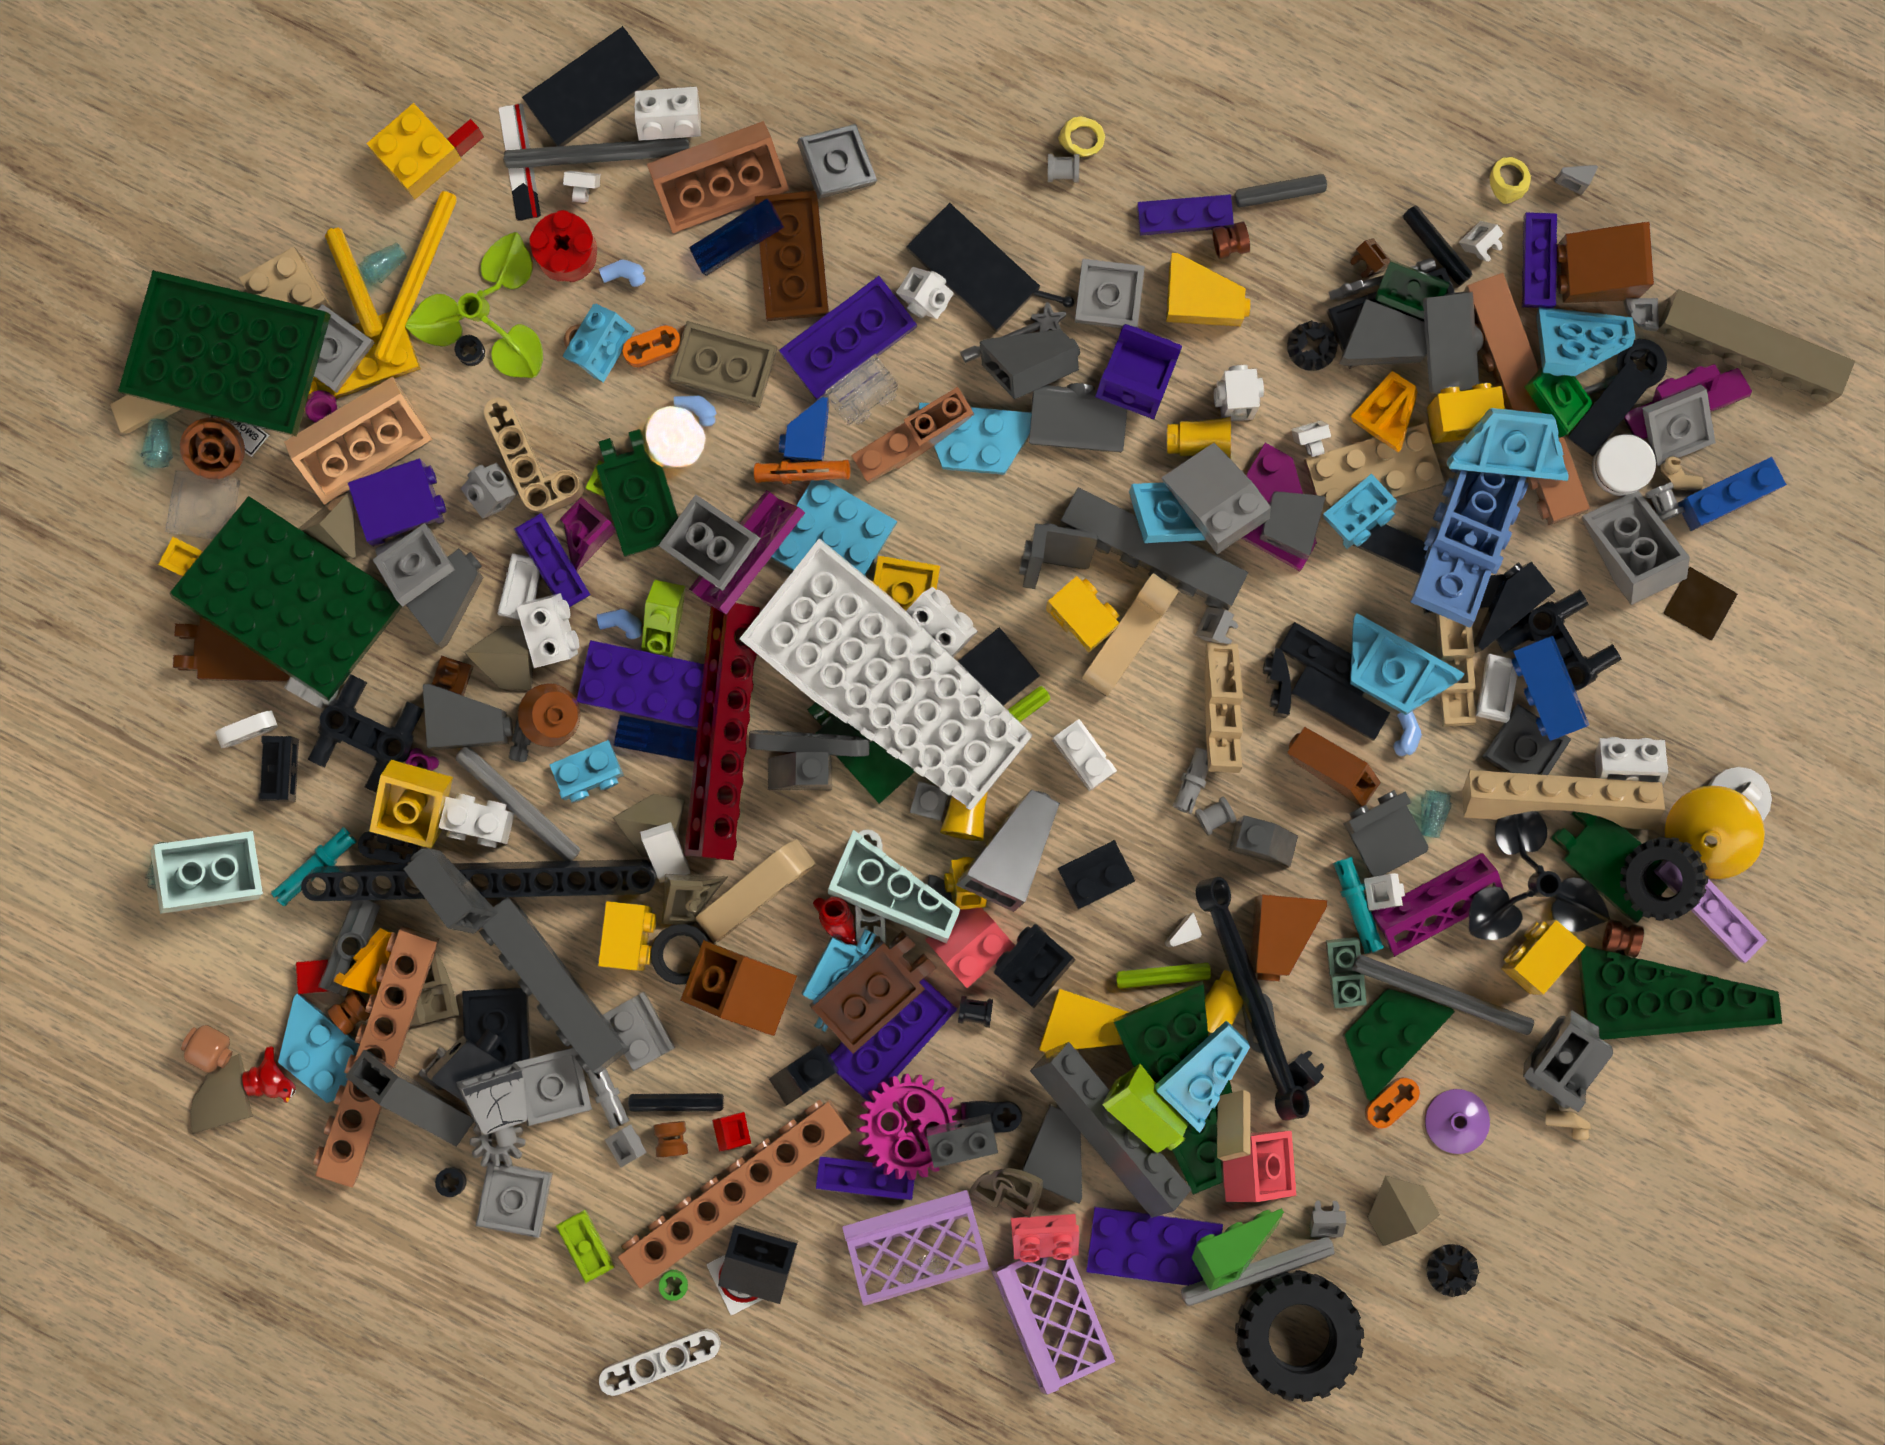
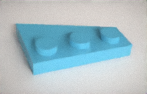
[1154,1021,1250,1133]

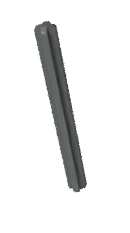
[504,138,690,169]
[1352,955,1534,1035]

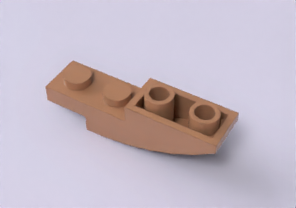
[851,387,974,484]

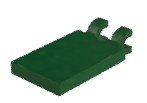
[596,429,679,557]
[807,702,915,804]
[1550,811,1668,923]

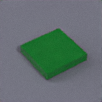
[1524,367,1593,438]

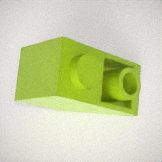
[641,579,685,657]

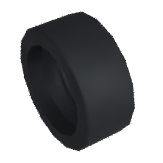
[651,924,710,985]

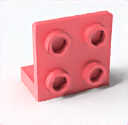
[1011,1214,1079,1262]

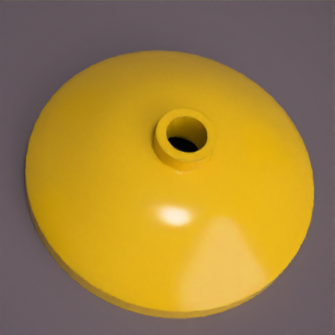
[1665,786,1765,879]

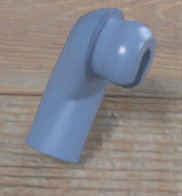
[597,609,642,639]

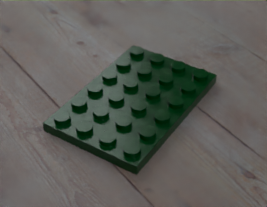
[118,270,331,437]
[170,496,402,702]

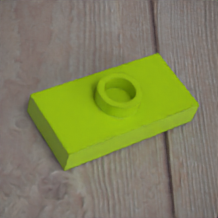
[556,1209,615,1284]

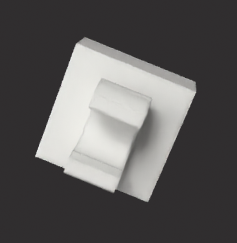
[563,171,601,203]
[1459,221,1503,262]
[1291,421,1331,457]
[1364,874,1405,910]

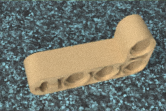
[484,397,584,516]
[1082,573,1179,697]
[695,839,817,944]

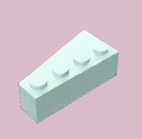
[828,830,960,944]

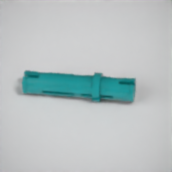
[271,827,357,906]
[1332,857,1384,954]

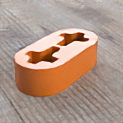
[622,325,681,368]
[1365,1077,1420,1129]

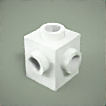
[896,267,954,319]

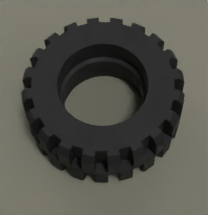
[1235,1270,1364,1402]

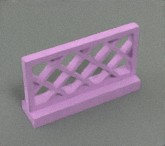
[842,1190,989,1306]
[991,1257,1115,1395]

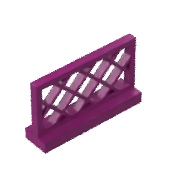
[689,490,805,614]

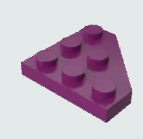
[1241,442,1317,571]

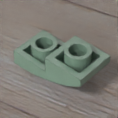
[1326,937,1367,1008]

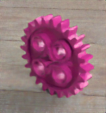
[856,1074,959,1180]

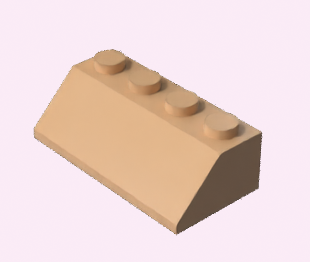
[284,376,432,505]

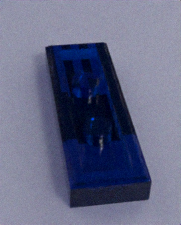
[689,199,784,276]
[613,715,697,762]

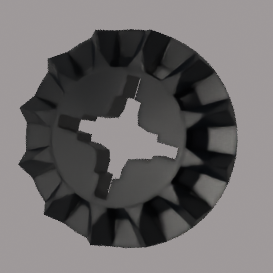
[1287,320,1338,371]
[1615,339,1667,388]
[1426,1244,1480,1297]

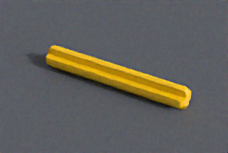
[325,227,383,338]

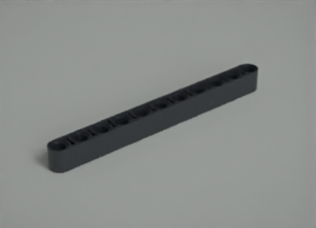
[301,859,657,901]

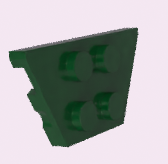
[1343,988,1455,1101]

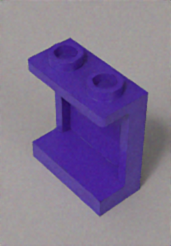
[1095,324,1182,419]
[347,458,447,547]

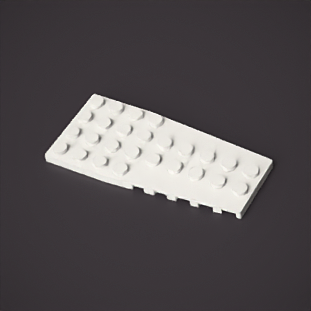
[740,539,1032,810]

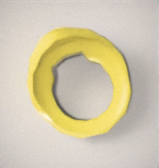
[1058,116,1106,157]
[1489,157,1531,204]

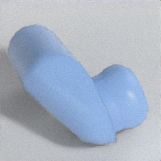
[599,260,646,287]
[674,395,717,427]
[1393,711,1422,757]

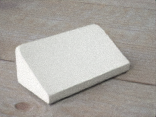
[1165,913,1202,948]

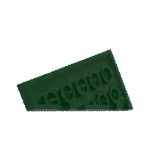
[1578,946,1782,1040]
[1113,981,1223,1195]

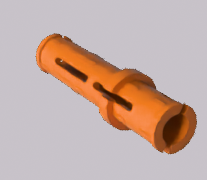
[754,459,850,485]

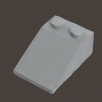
[1162,443,1271,554]
[1582,491,1690,605]
[659,494,761,591]

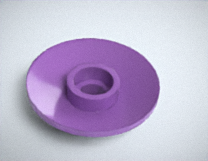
[1425,1089,1490,1154]

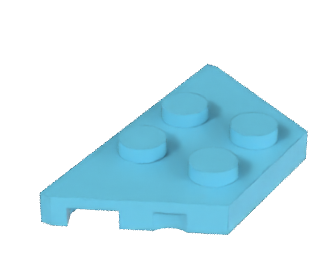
[919,403,1032,475]
[1447,408,1569,481]
[1350,613,1465,715]
[278,993,374,1103]

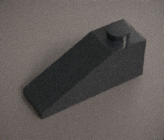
[1474,561,1555,653]

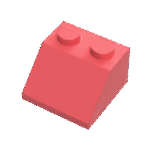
[925,908,1015,988]
[1223,1131,1297,1202]

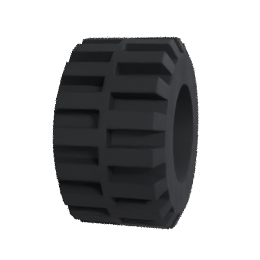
[1620,837,1709,921]

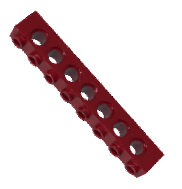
[684,603,760,861]

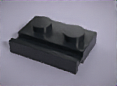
[1057,840,1135,910]

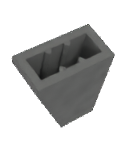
[1339,299,1427,366]
[980,329,1080,399]
[406,548,484,648]
[423,684,513,751]
[768,752,832,790]
[1228,815,1298,867]
[404,848,497,934]
[1022,1104,1082,1204]

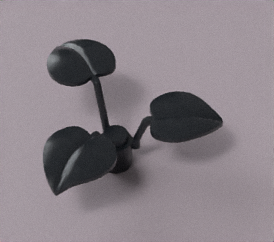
[1469,811,1610,940]

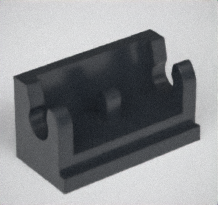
[258,736,299,802]

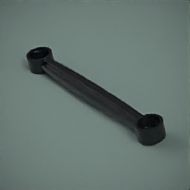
[1196,877,1310,1121]

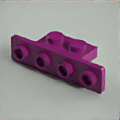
[1624,364,1752,439]

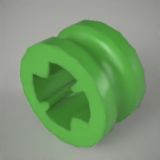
[659,1270,688,1301]

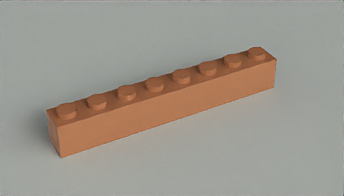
[1464,273,1590,525]

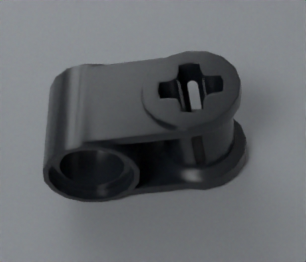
[960,1101,1022,1133]

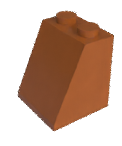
[1557,222,1654,303]
[1250,894,1328,982]
[680,940,797,1036]

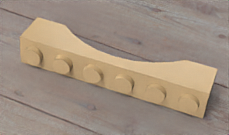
[1462,770,1665,830]

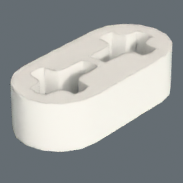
[215,711,278,748]

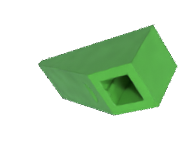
[1192,1208,1284,1291]

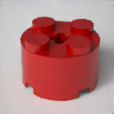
[529,210,597,282]

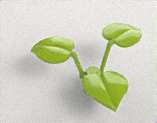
[405,232,543,378]

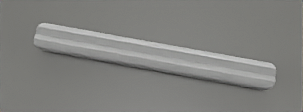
[455,746,580,861]
[1181,1237,1335,1306]

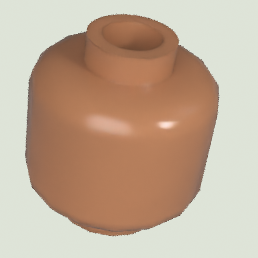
[181,1025,233,1073]

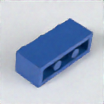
[1678,457,1787,531]
[1511,636,1590,741]

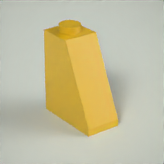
[1166,253,1251,327]
[1038,988,1129,1052]

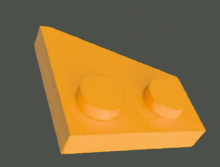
[1351,371,1418,453]
[334,928,402,995]

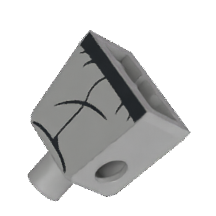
[456,1063,527,1147]

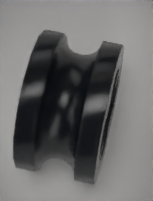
[454,335,485,366]
[435,1167,467,1197]

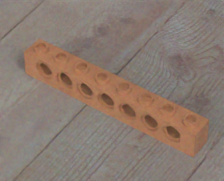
[313,926,440,1188]
[618,1100,852,1289]

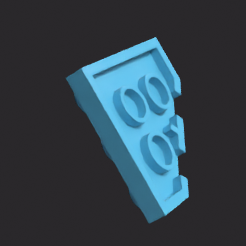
[1536,307,1635,376]

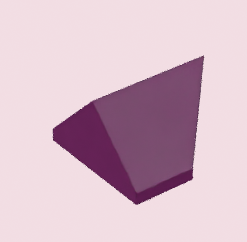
[560,497,616,572]

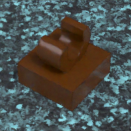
[1350,238,1390,278]
[432,655,474,696]

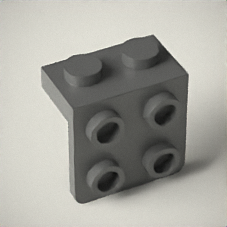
[1019,523,1098,589]
[1343,790,1429,877]
[1523,1016,1613,1112]

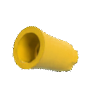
[1167,416,1231,459]
[940,792,988,841]
[1205,970,1243,1037]

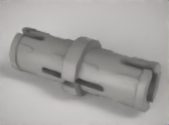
[1172,748,1208,814]
[586,1069,630,1129]

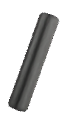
[1235,174,1327,208]

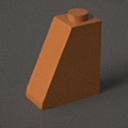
[1287,727,1381,807]

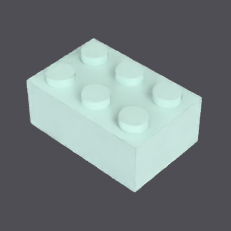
[150,831,263,914]

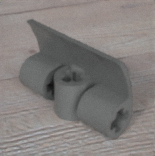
[1423,292,1483,394]
[1029,383,1127,453]

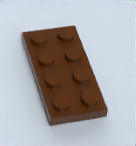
[755,191,829,322]

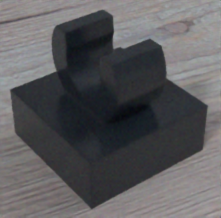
[1288,1051,1324,1092]

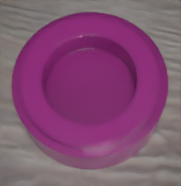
[305,390,337,422]

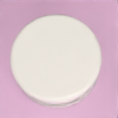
[1592,434,1656,496]

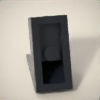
[769,1043,839,1106]

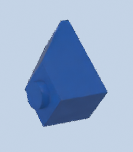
[779,397,829,462]

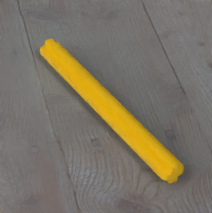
[374,191,457,363]

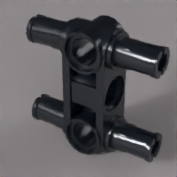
[1496,589,1622,707]
[307,674,424,793]

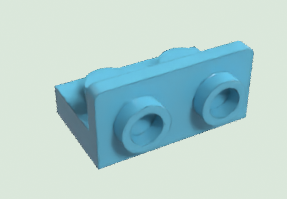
[563,304,635,383]
[1323,474,1397,549]
[549,740,624,803]

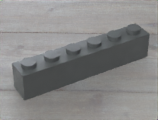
[1060,487,1249,610]
[479,897,629,1074]
[1030,1042,1192,1218]

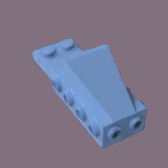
[1410,469,1529,628]

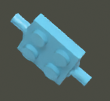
[802,929,877,1032]

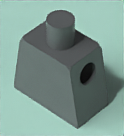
[1259,491,1326,560]

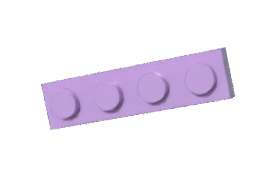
[1654,860,1768,963]

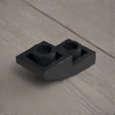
[1263,648,1291,718]

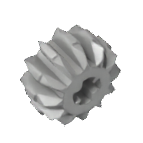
[470,1125,525,1171]

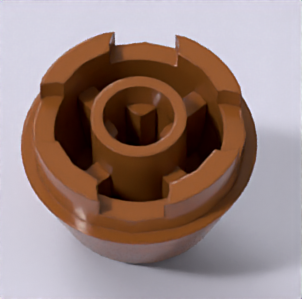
[180,417,245,479]
[518,683,580,747]

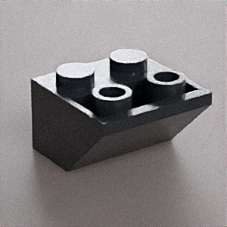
[718,1222,799,1304]

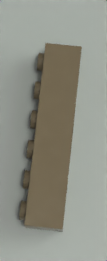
[1657,289,1855,403]

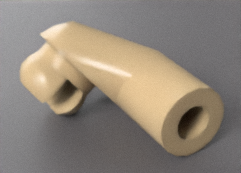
[1661,456,1703,492]
[1546,1109,1591,1140]

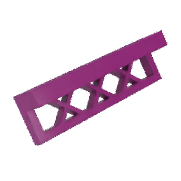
[1371,853,1504,957]

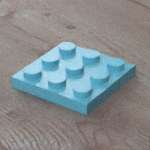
[771,480,897,576]

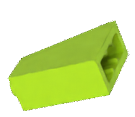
[1102,1064,1188,1154]

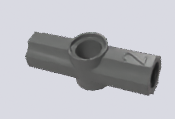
[318,900,380,996]

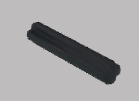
[1403,205,1473,285]
[628,1093,724,1112]

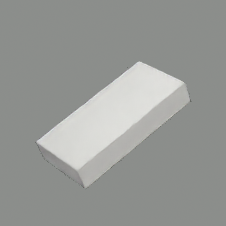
[497,553,541,620]
[1476,654,1517,723]
[640,822,690,883]

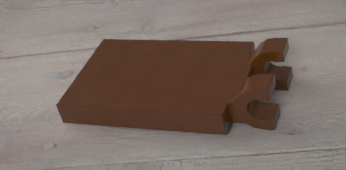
[173,617,291,682]
[810,930,936,1054]

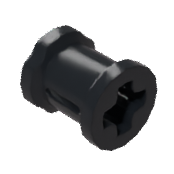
[958,996,993,1028]

